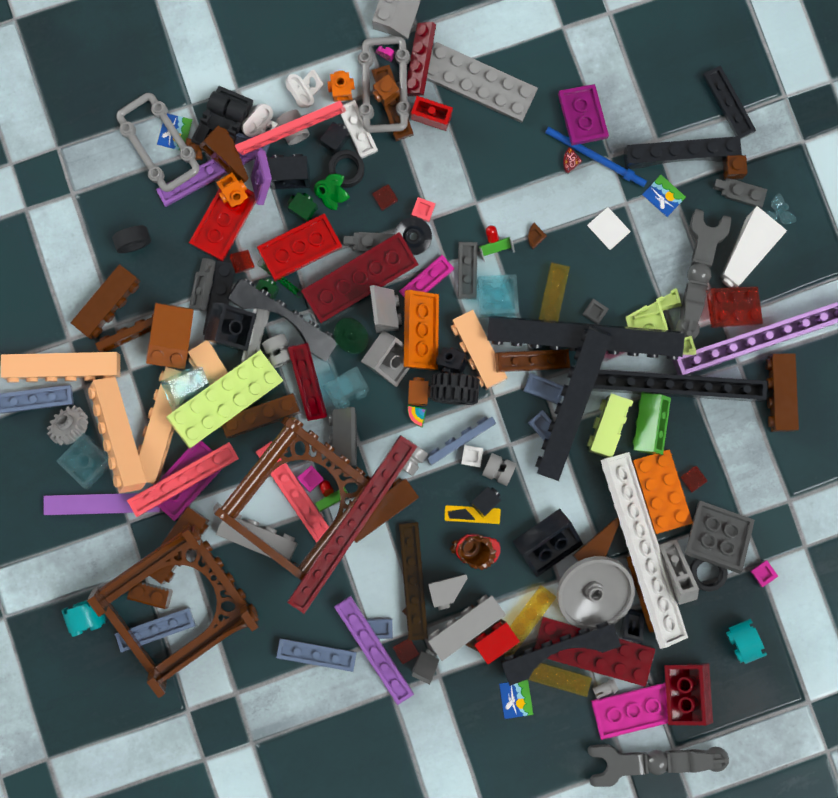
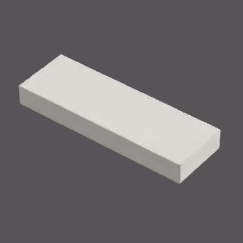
[341,100,378,159]

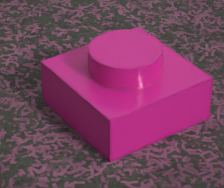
[297,465,324,492]
[750,560,778,587]

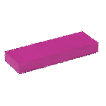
[399,255,454,298]

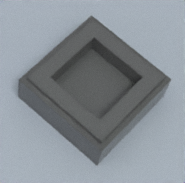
[582,299,609,324]

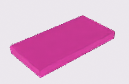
[591,682,668,740]

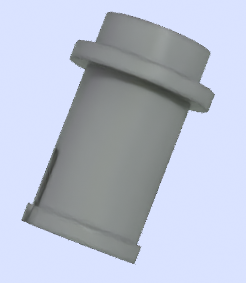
[593,679,619,700]

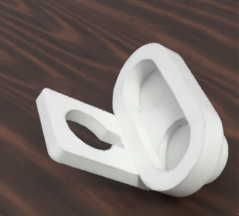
[286,70,323,108]
[241,104,279,137]

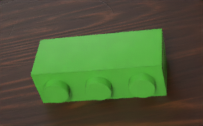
[633,393,671,455]

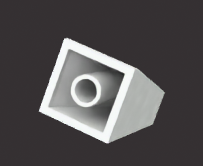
[720,206,787,289]

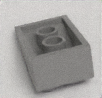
[370,285,402,333]

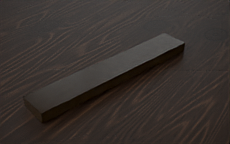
[399,522,428,641]

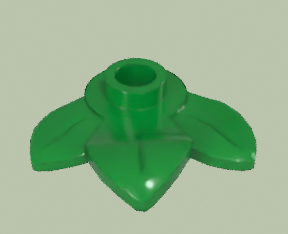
[314,174,350,210]

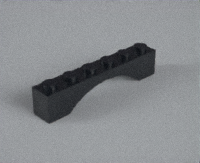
[624,136,742,169]
[227,278,338,361]
[501,621,621,686]

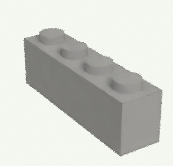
[216,514,298,561]
[428,595,506,661]

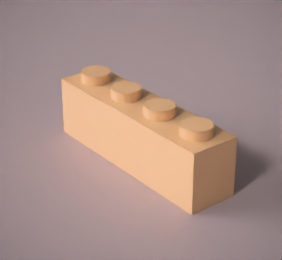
[451,310,507,390]
[188,341,249,408]

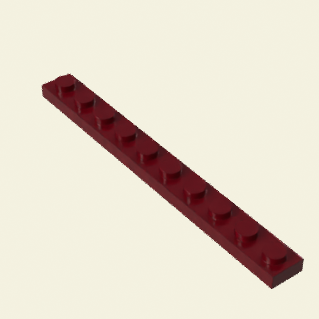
[287,435,417,614]

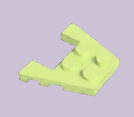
[626,288,696,355]

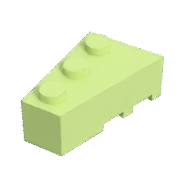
[587,393,633,458]

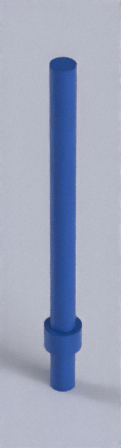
[545,127,647,187]

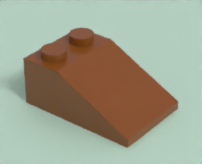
[146,303,194,370]

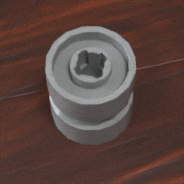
[276,110,310,145]
[262,334,292,368]
[402,440,429,476]
[482,453,517,486]

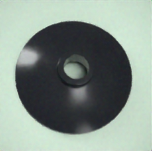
[394,217,432,255]

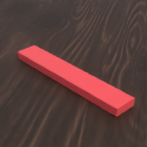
[235,100,346,155]
[256,441,329,543]
[127,442,239,517]

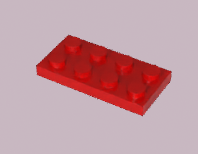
[189,188,256,261]
[257,213,342,281]

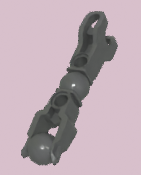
[676,209,731,340]
[587,744,729,787]

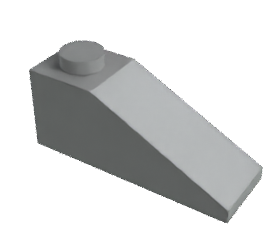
[659,540,699,605]

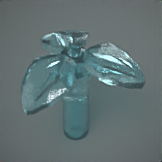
[766,194,796,224]

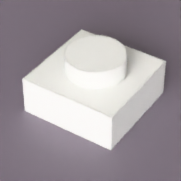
[461,445,483,468]

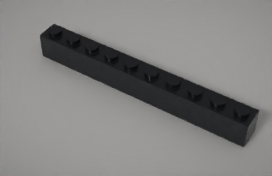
[487,316,685,360]
[592,370,767,402]

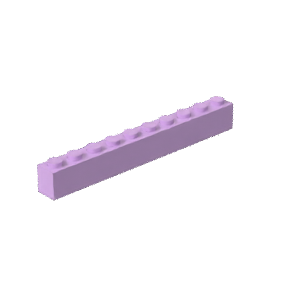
[672,302,838,375]

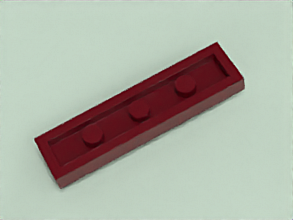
[407,22,436,96]
[288,342,327,421]

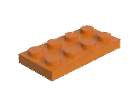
[404,290,439,370]
[632,449,693,534]

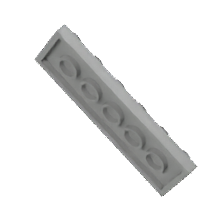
[427,42,538,123]

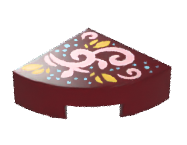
[563,147,582,174]

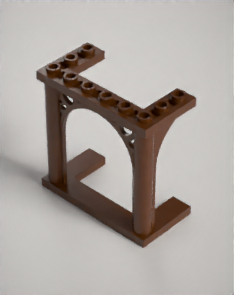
[213,416,371,580]
[87,522,259,698]

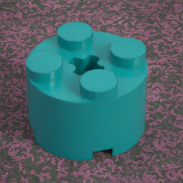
[61,600,107,637]
[726,619,767,664]

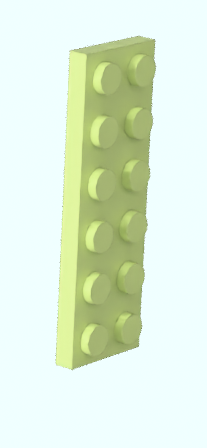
[166,350,283,449]

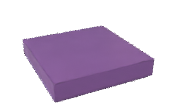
[250,150,272,205]

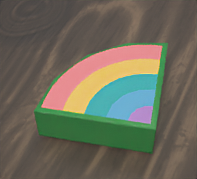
[408,405,426,428]

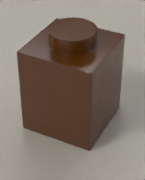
[723,155,748,180]

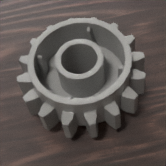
[47,405,88,445]

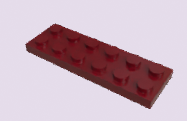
[301,232,419,323]
[534,617,656,687]

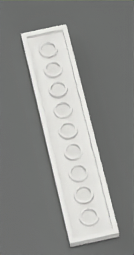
[600,452,688,649]

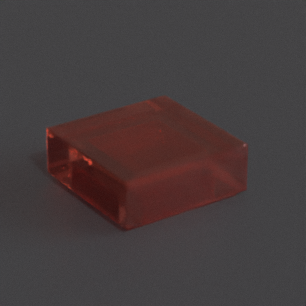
[372,184,398,211]
[229,250,255,273]
[680,466,708,493]
[393,639,419,664]

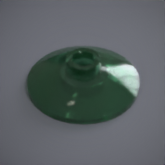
[334,318,369,354]

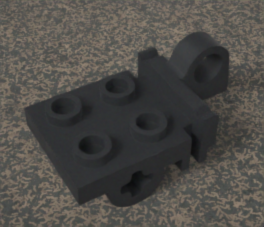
[191,86,253,150]

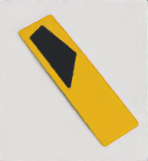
[444,505,501,524]

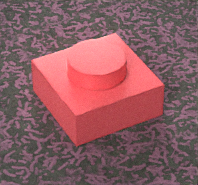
[411,197,436,222]

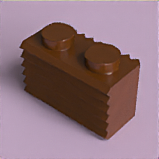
[127,581,173,609]

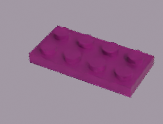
[157,441,222,521]

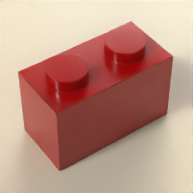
[411,96,453,131]
[474,621,520,664]

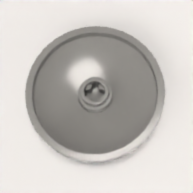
[557,556,635,630]

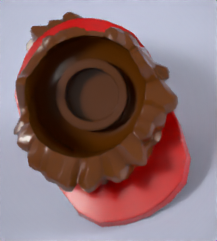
[450,534,500,570]

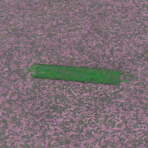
[258,260,303,297]

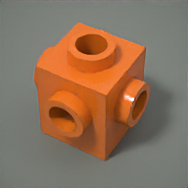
[327,71,355,102]
[216,173,248,207]

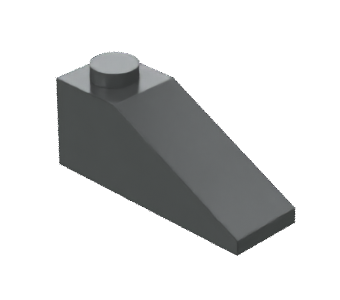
[412,649,439,685]

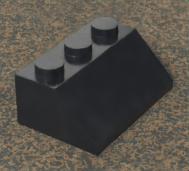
[512,509,584,578]

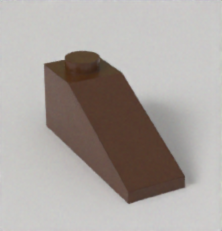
[199,125,249,183]
[572,517,620,562]

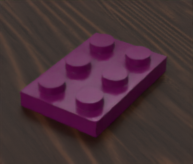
[558,84,609,146]

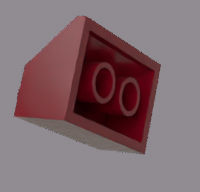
[664,663,713,726]

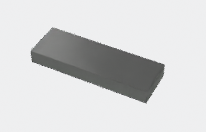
[457,242,478,299]

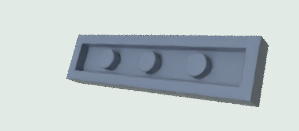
[0,385,74,414]
[427,416,496,466]
[115,608,196,652]
[276,638,357,672]

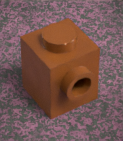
[372,74,400,107]
[408,377,431,406]

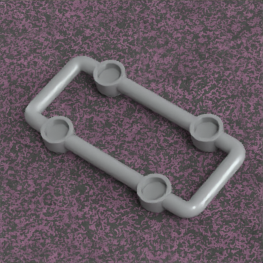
[358,36,412,133]
[116,93,200,192]

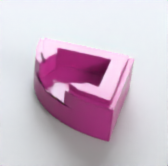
[375,46,394,62]

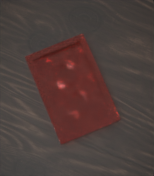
[706,287,763,328]

